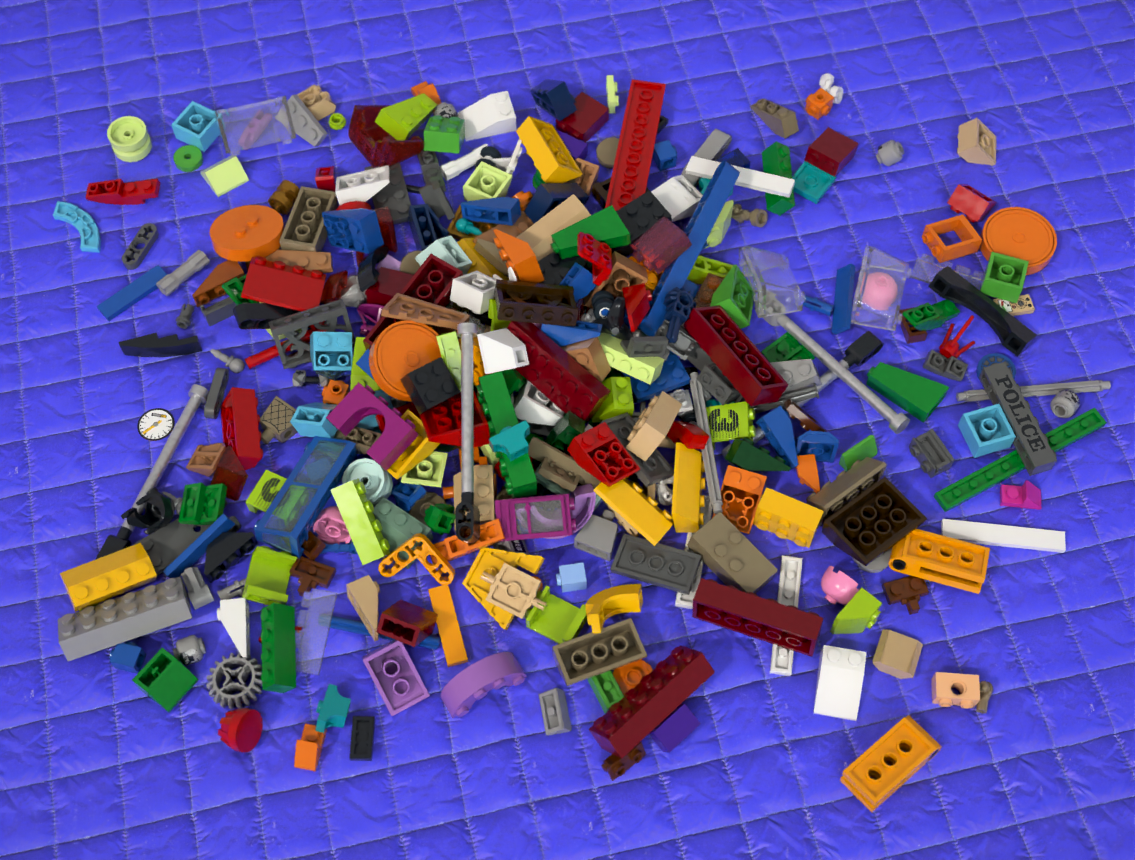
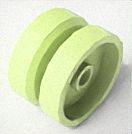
[107,116,152,162]

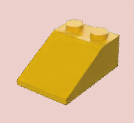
[387,409,440,480]

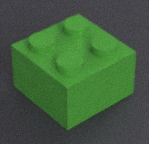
[424,115,465,154]
[980,252,1029,303]

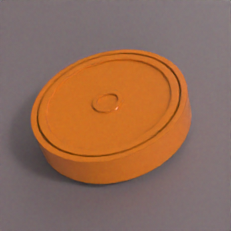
[210,205,285,262]
[980,207,1057,275]
[369,320,442,401]

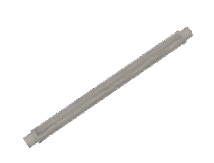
[690,372,723,514]
[956,380,1111,402]

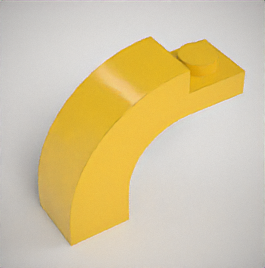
[585,584,643,633]

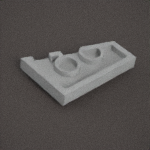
[275,94,328,147]

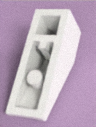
[217,598,250,658]

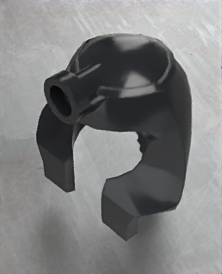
[121,487,175,534]

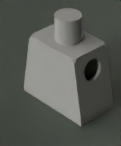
[574,510,618,562]

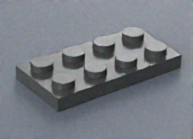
[365,160,411,228]
[600,412,674,487]
[610,534,702,595]

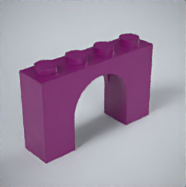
[326,382,419,471]

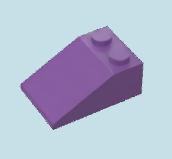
[361,640,430,716]

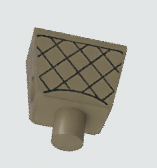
[259,396,297,444]

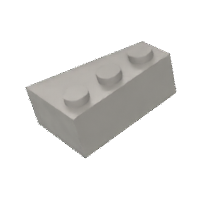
[770,359,822,394]

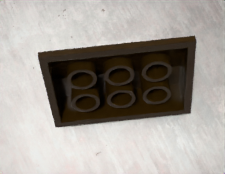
[822,477,927,566]

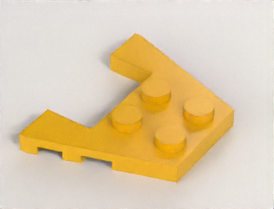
[462,548,545,630]

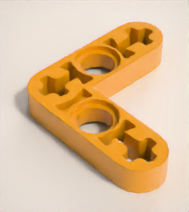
[378,533,455,585]

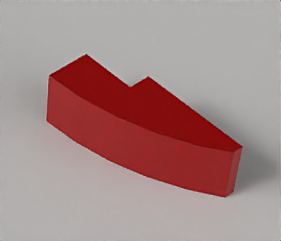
[667,421,709,450]

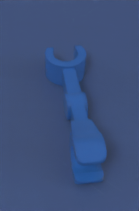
[319,542,358,555]

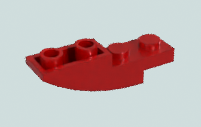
[86,179,161,205]

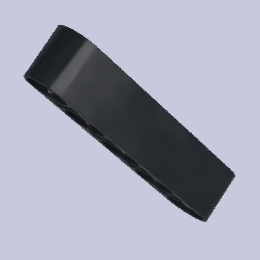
[233,303,310,329]

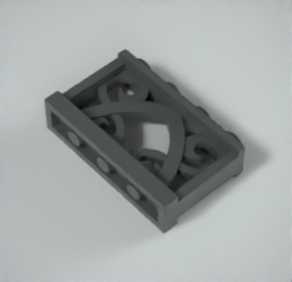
[268,299,355,369]

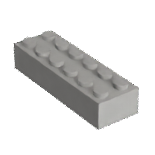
[58,576,192,662]

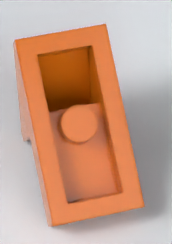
[411,81,442,113]
[294,724,327,772]

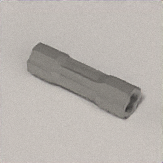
[156,250,210,297]

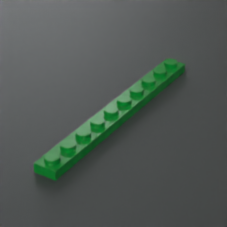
[933,408,1107,512]

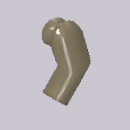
[976,681,993,713]

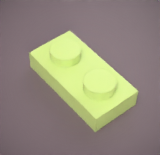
[606,75,619,114]

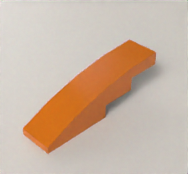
[430,519,505,564]

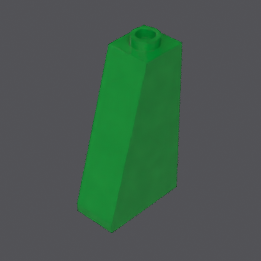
[550,205,631,259]
[866,362,949,423]

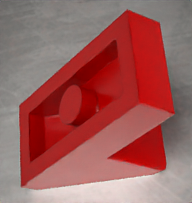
[315,166,336,192]

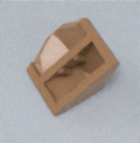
[564,158,600,196]
[186,443,227,477]

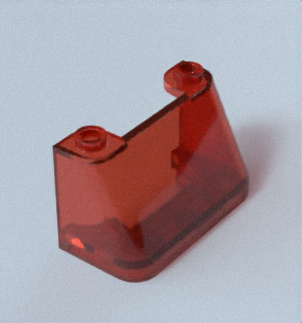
[348,105,424,168]

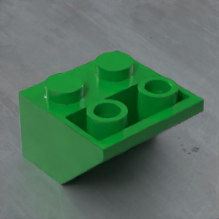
[132,648,198,713]

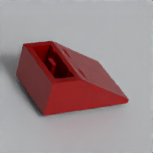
[567,422,640,487]

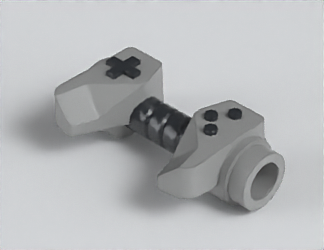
[292,370,337,387]

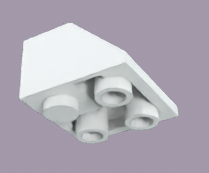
[477,328,529,374]

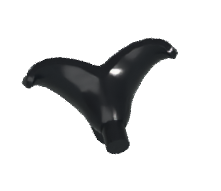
[591,296,634,340]

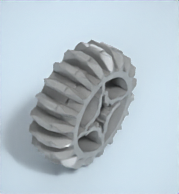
[206,652,262,710]

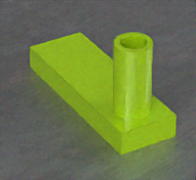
[436,331,461,392]

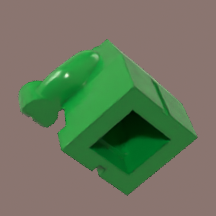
[424,504,455,535]

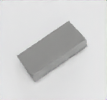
[539,688,572,736]

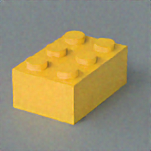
[753,487,824,548]

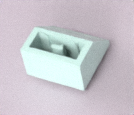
[415,235,472,275]

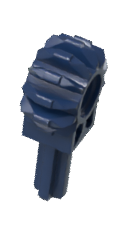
[663,287,697,343]

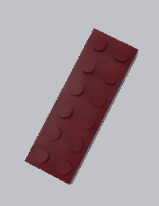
[363,254,463,350]
[683,305,789,406]
[507,321,611,423]
[692,578,823,657]
[588,645,715,759]

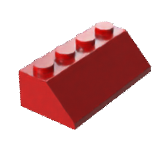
[220,387,263,475]

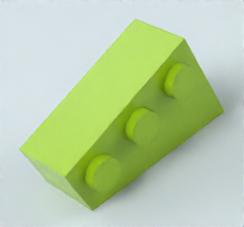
[375,93,437,144]

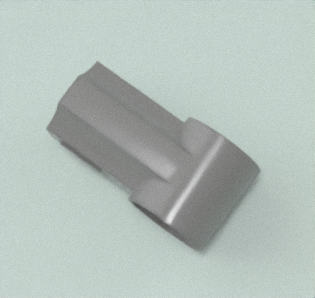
[181,567,215,610]

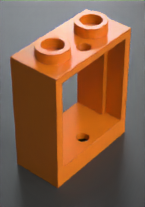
[921,214,982,263]

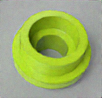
[328,113,346,130]

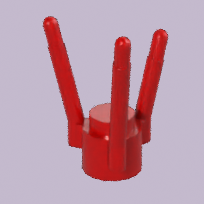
[939,315,975,358]

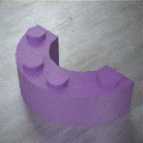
[515,483,596,539]
[440,652,527,718]

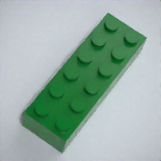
[476,371,537,499]

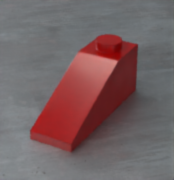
[622,283,652,332]

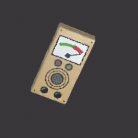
[993,294,1035,316]

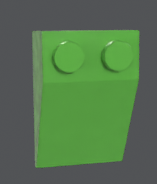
[710,264,755,329]

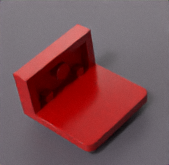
[577,232,612,286]

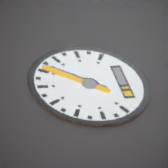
[137,408,174,441]

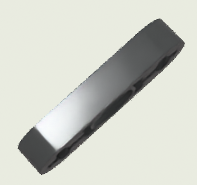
[122,223,159,270]
[204,368,229,419]

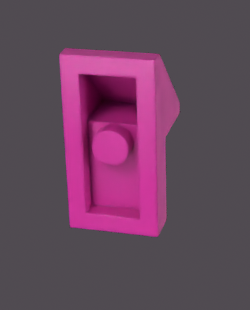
[1000,480,1042,510]

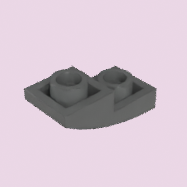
[923,350,968,381]

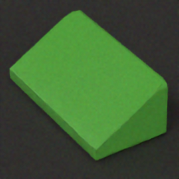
[839,435,878,472]
[587,670,624,714]

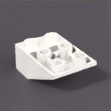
[651,175,703,222]

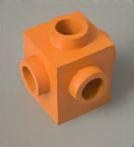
[805,88,834,120]
[322,379,349,405]

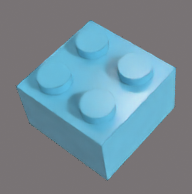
[171,101,225,152]
[958,404,1016,458]

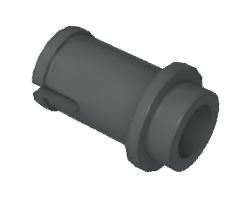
[176,304,194,329]

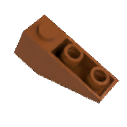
[192,260,245,307]

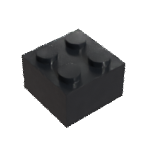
[401,357,460,415]

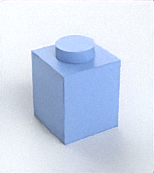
[556,562,587,593]

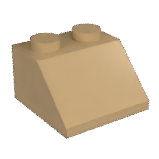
[957,118,996,165]

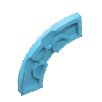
[53,201,101,253]

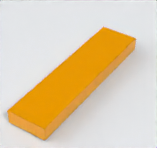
[428,584,468,667]

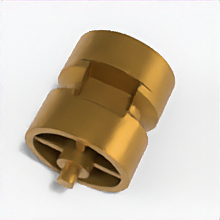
[268,180,300,215]

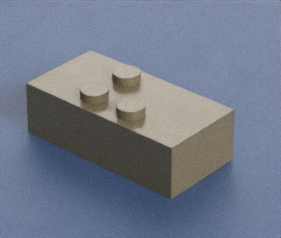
[279,186,339,252]
[687,512,778,594]

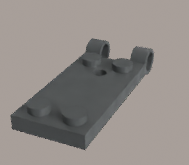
[134,499,241,576]

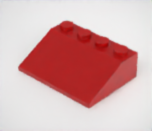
[241,256,326,311]
[419,392,490,447]

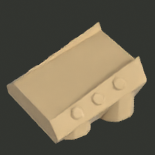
[297,85,336,121]
[872,629,923,679]

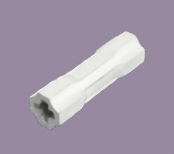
[439,144,488,181]

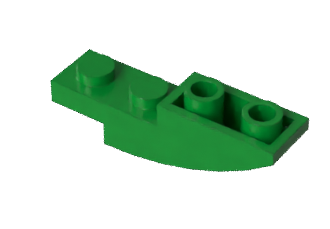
[902,299,961,331]

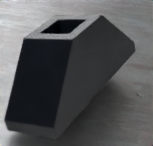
[204,532,258,583]

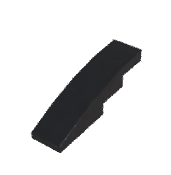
[119,332,202,357]

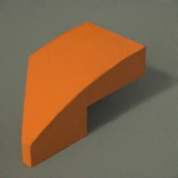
[796,454,820,494]

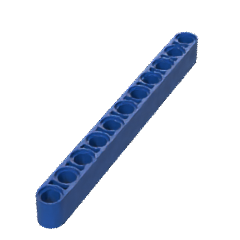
[637,161,740,336]

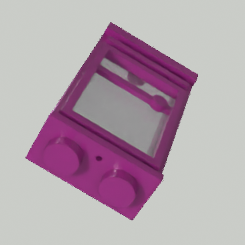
[494,494,577,542]

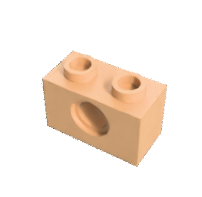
[931,672,980,709]

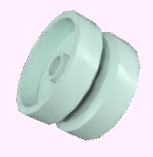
[342,458,393,506]

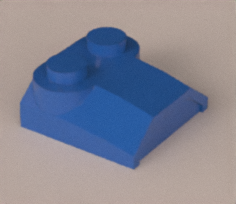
[795,431,839,463]

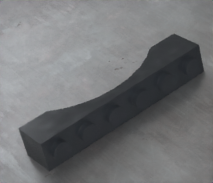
[928,266,1037,357]

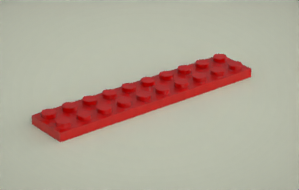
[605,79,666,211]

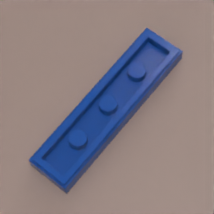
[832,264,855,335]
[96,265,167,321]
[163,514,235,578]

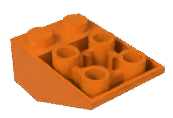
[493,229,545,283]
[712,465,767,534]

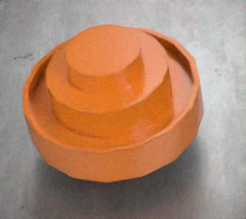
[512,191,533,212]

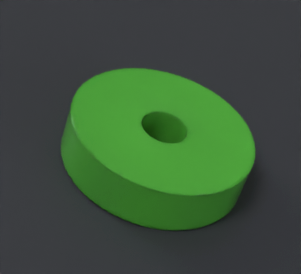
[173,145,203,172]

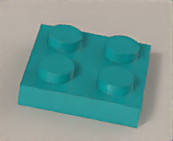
[792,161,836,204]

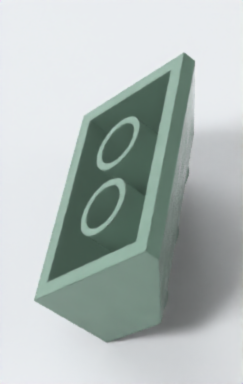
[373,497,433,569]

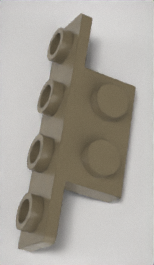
[528,437,601,492]

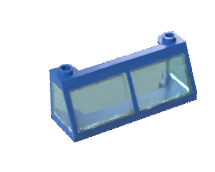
[254,436,357,559]

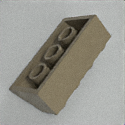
[806,457,887,526]
[552,618,647,686]

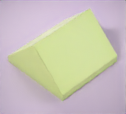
[200,155,249,197]

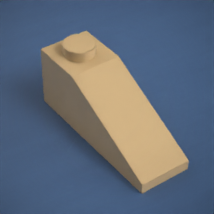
[346,575,380,641]

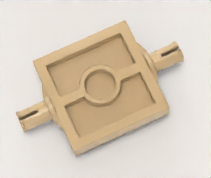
[480,563,547,619]

